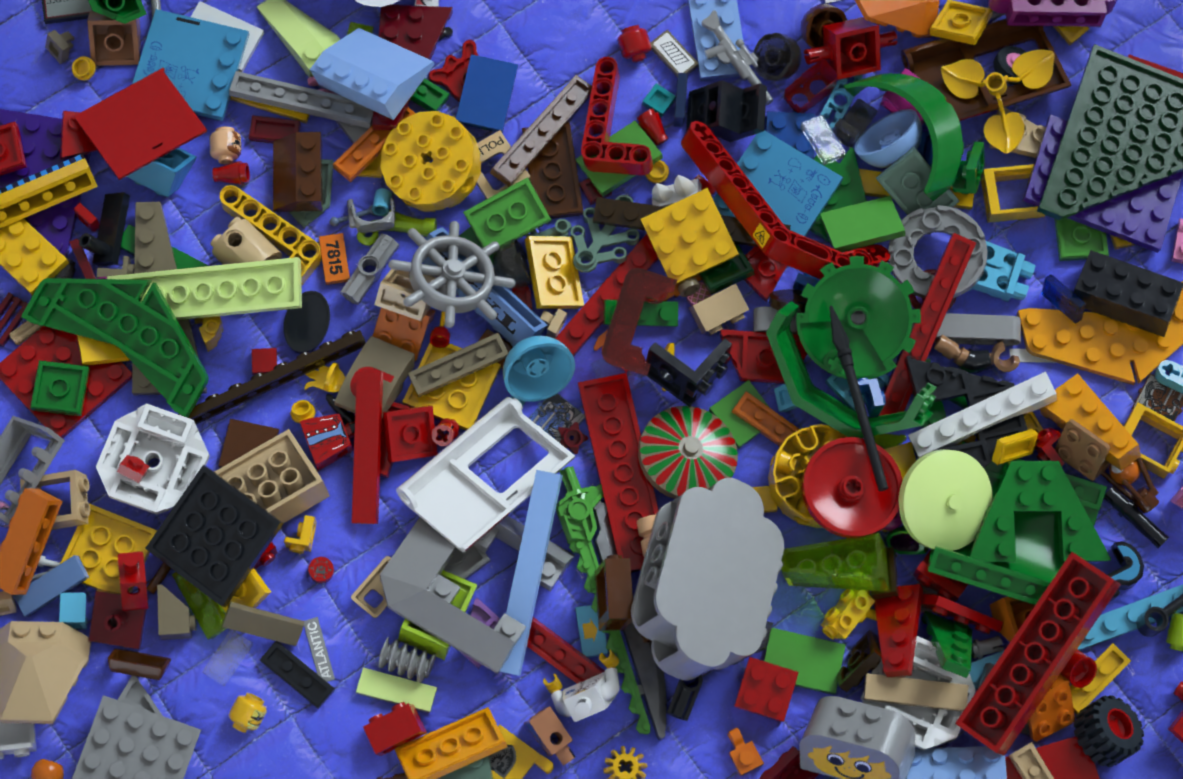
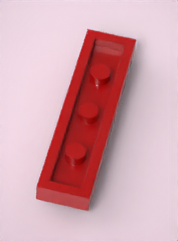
[527,617,605,684]

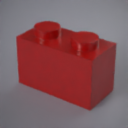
[363,702,427,756]

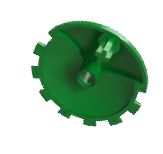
[796,256,921,379]

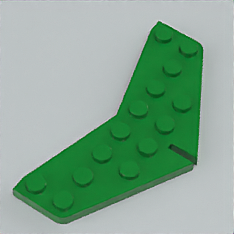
[21,278,208,417]

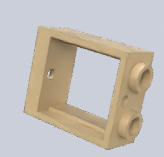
[374,269,438,321]
[20,470,90,530]

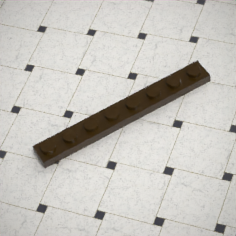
[593,197,791,247]
[178,330,366,424]

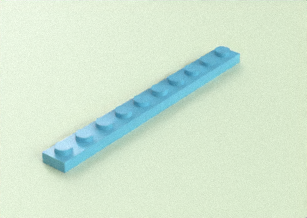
[969,584,1183,690]

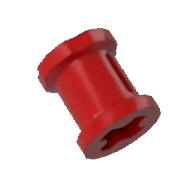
[432,418,460,446]

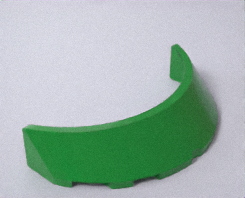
[843,73,964,201]

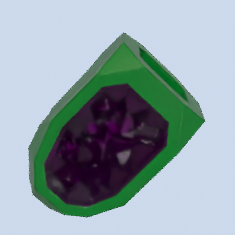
[886,525,929,555]

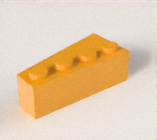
[1039,374,1141,470]

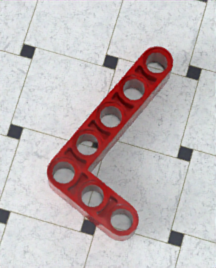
[581,57,653,176]

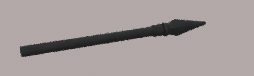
[830,306,888,491]

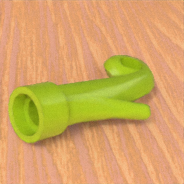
[357,209,437,246]

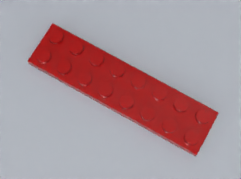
[578,373,658,572]

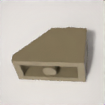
[157,585,196,640]

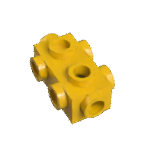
[821,584,877,639]

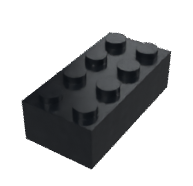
[1071,250,1183,337]

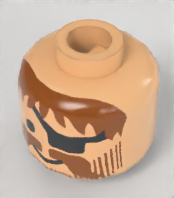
[209,126,242,164]

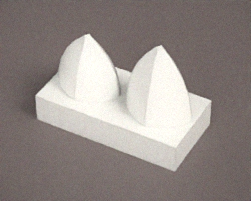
[652,175,701,207]

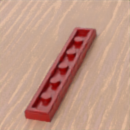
[352,372,383,524]

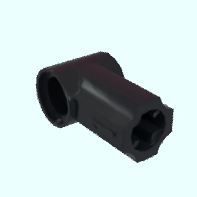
[667,675,703,721]

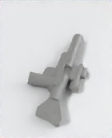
[702,10,773,105]

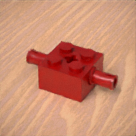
[804,17,898,80]

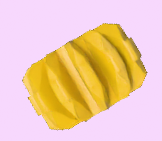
[603,746,647,779]

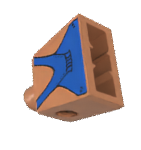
[524,706,576,766]

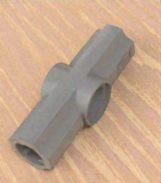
[340,233,399,305]

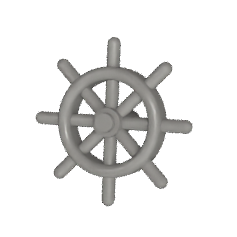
[388,221,515,328]

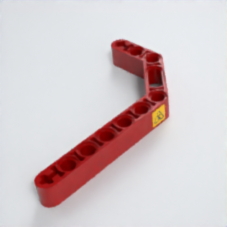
[681,121,890,279]

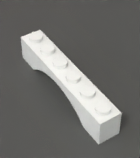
[908,372,1057,459]

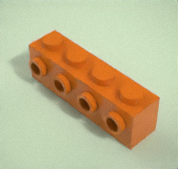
[0,488,63,595]

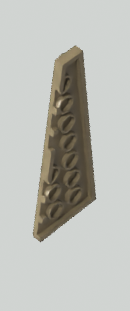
[132,202,207,395]

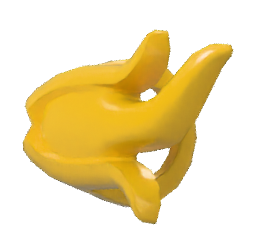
[304,363,346,393]

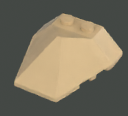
[0,621,92,724]

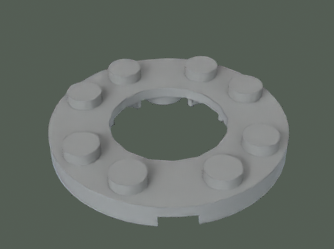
[889,205,988,298]

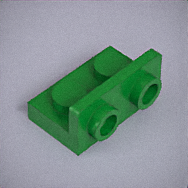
[952,141,985,194]

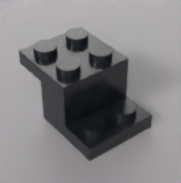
[686,80,767,142]

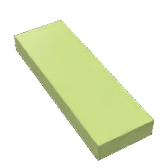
[356,667,437,713]

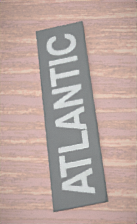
[304,617,335,682]

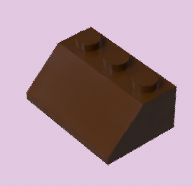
[273,132,323,212]

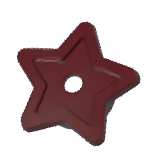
[558,422,588,454]

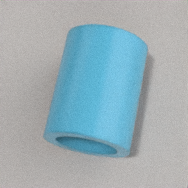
[372,188,392,216]

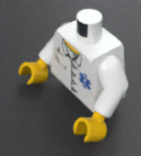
[543,650,620,722]

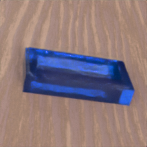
[1041,275,1086,324]

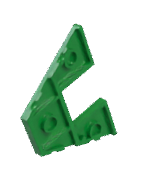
[969,461,1111,563]

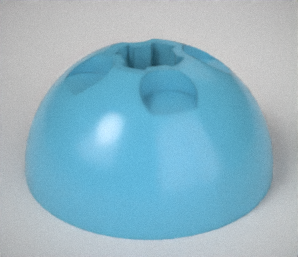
[503,335,575,402]

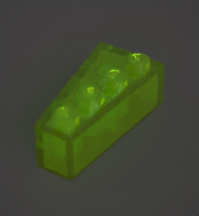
[781,533,890,592]

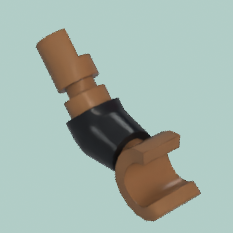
[934,334,1020,374]

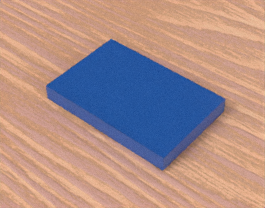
[456,54,518,133]

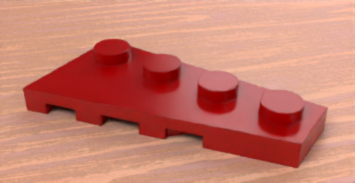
[874,584,923,677]

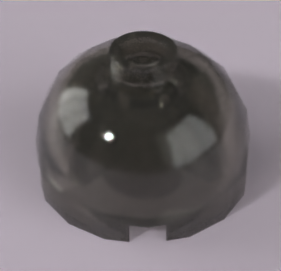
[754,33,802,81]
[493,238,532,289]

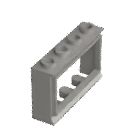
[0,416,65,525]

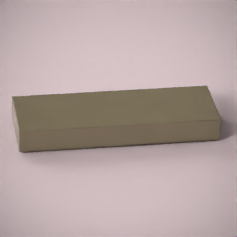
[222,602,304,646]

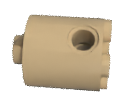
[210,217,282,265]

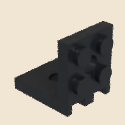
[643,338,732,407]

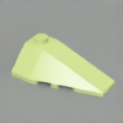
[257,0,340,77]

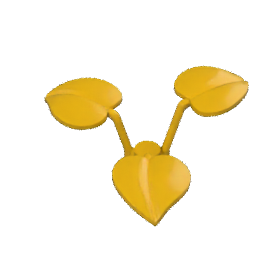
[941,50,1055,154]

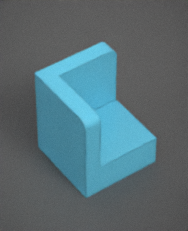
[59,593,87,629]

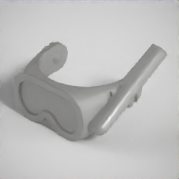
[347,198,395,233]

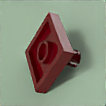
[88,590,146,649]

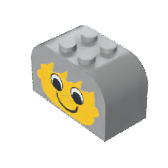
[799,696,915,779]

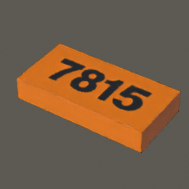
[319,233,350,285]

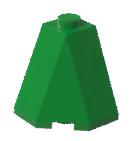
[88,0,146,24]

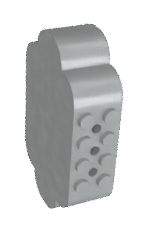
[631,478,784,680]

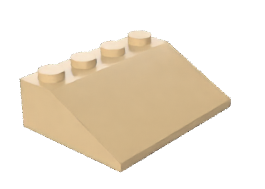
[215,429,330,523]

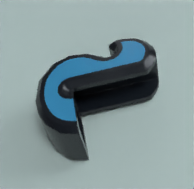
[1107,541,1144,602]

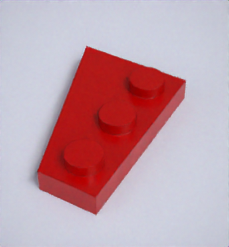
[60,111,98,160]
[921,594,1003,634]

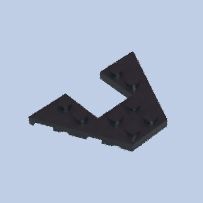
[904,356,1028,468]

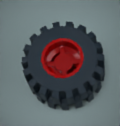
[1074,695,1144,767]

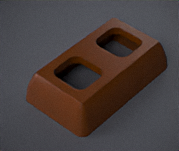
[108,649,171,680]

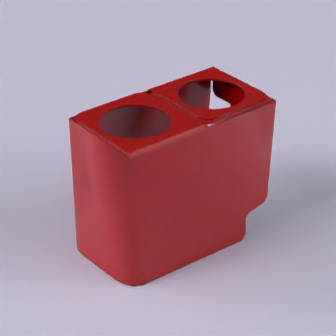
[784,59,838,113]

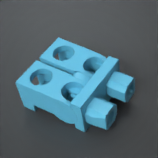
[969,241,1036,302]

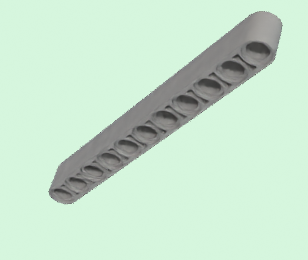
[753,307,1021,346]

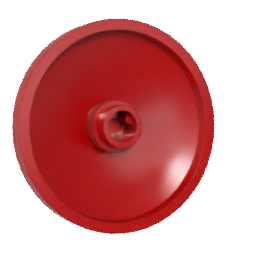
[802,437,903,538]

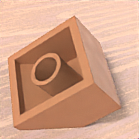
[87,10,141,66]

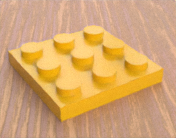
[641,188,739,286]
[402,343,501,431]
[60,504,157,593]

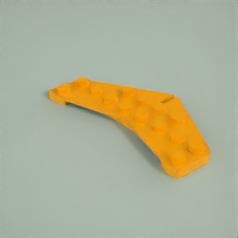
[1017,281,1183,385]

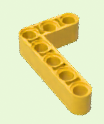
[220,185,322,286]

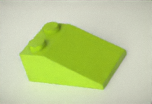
[398,570,477,660]

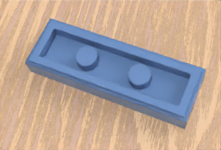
[13,555,90,617]

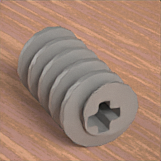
[379,636,436,683]

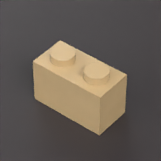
[689,284,749,335]

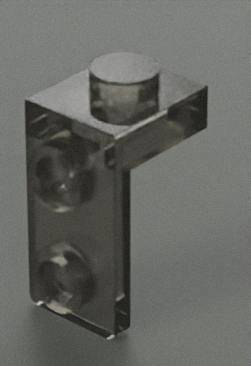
[832,99,878,148]

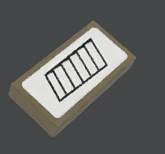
[651,30,699,78]

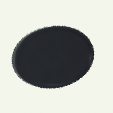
[284,291,330,353]

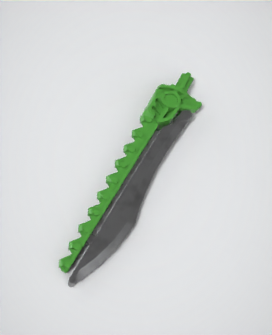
[556,466,667,740]

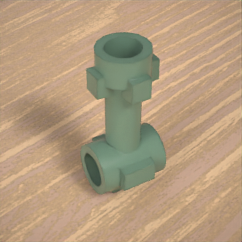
[526,218,572,238]

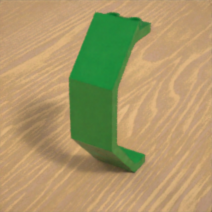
[766,301,937,438]

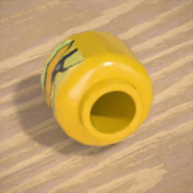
[229,693,267,733]

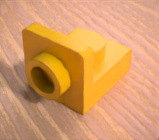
[284,515,317,554]

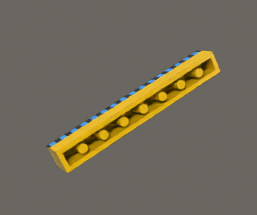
[0,154,98,228]

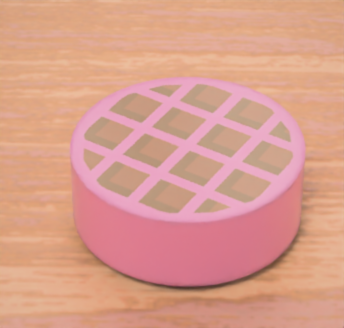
[686,282,711,306]

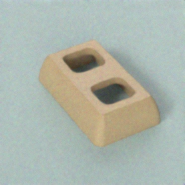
[351,556,391,618]

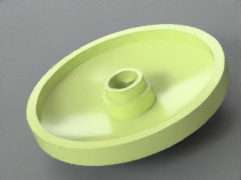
[899,449,993,551]

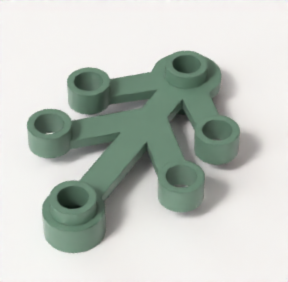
[570,195,639,273]

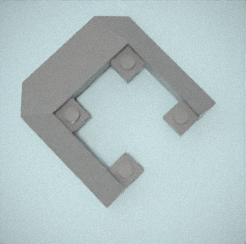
[380,516,575,674]

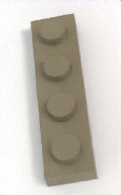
[408,333,508,397]

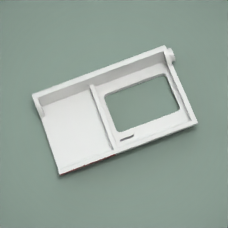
[396,397,575,552]

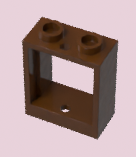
[595,555,633,631]

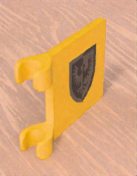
[490,725,554,779]

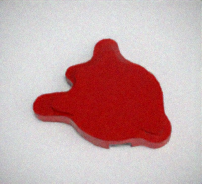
[429,40,478,102]

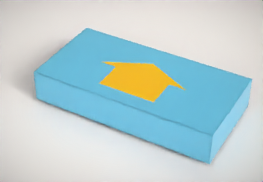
[575,605,608,658]

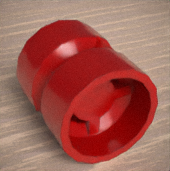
[1060,649,1097,688]

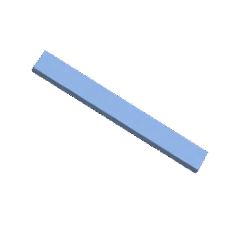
[500,470,563,676]

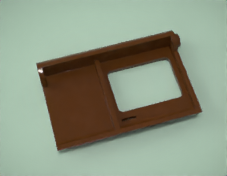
[901,18,1071,121]

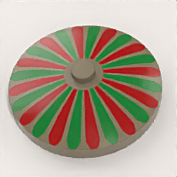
[638,406,738,499]

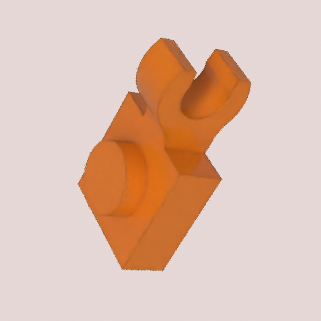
[727,727,764,776]

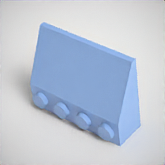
[310,28,435,120]

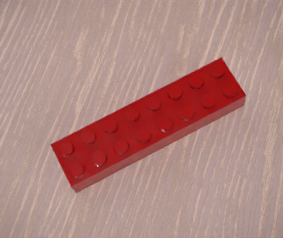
[955,552,1121,756]

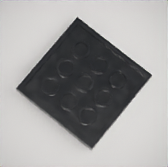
[145,465,284,607]

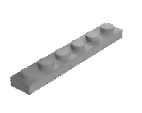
[229,71,373,128]

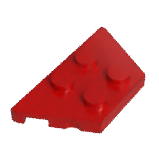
[720,329,807,384]

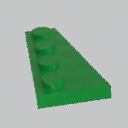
[921,611,972,678]

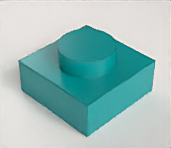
[642,83,676,118]

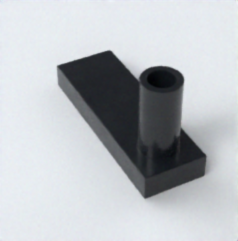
[79,192,130,266]

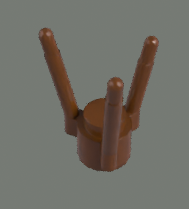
[1101,457,1159,513]

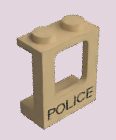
[476,130,531,199]

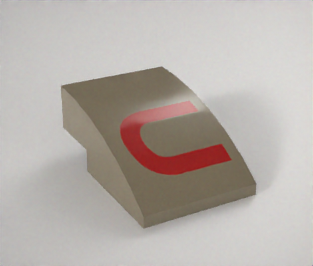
[334,336,415,418]

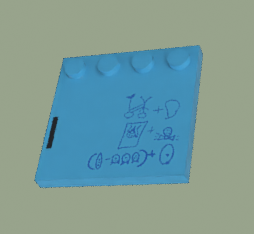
[132,9,249,121]
[713,130,843,237]

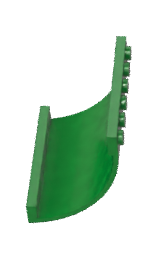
[928,441,1107,605]

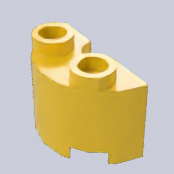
[194,316,223,352]

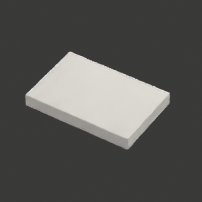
[191,1,264,73]

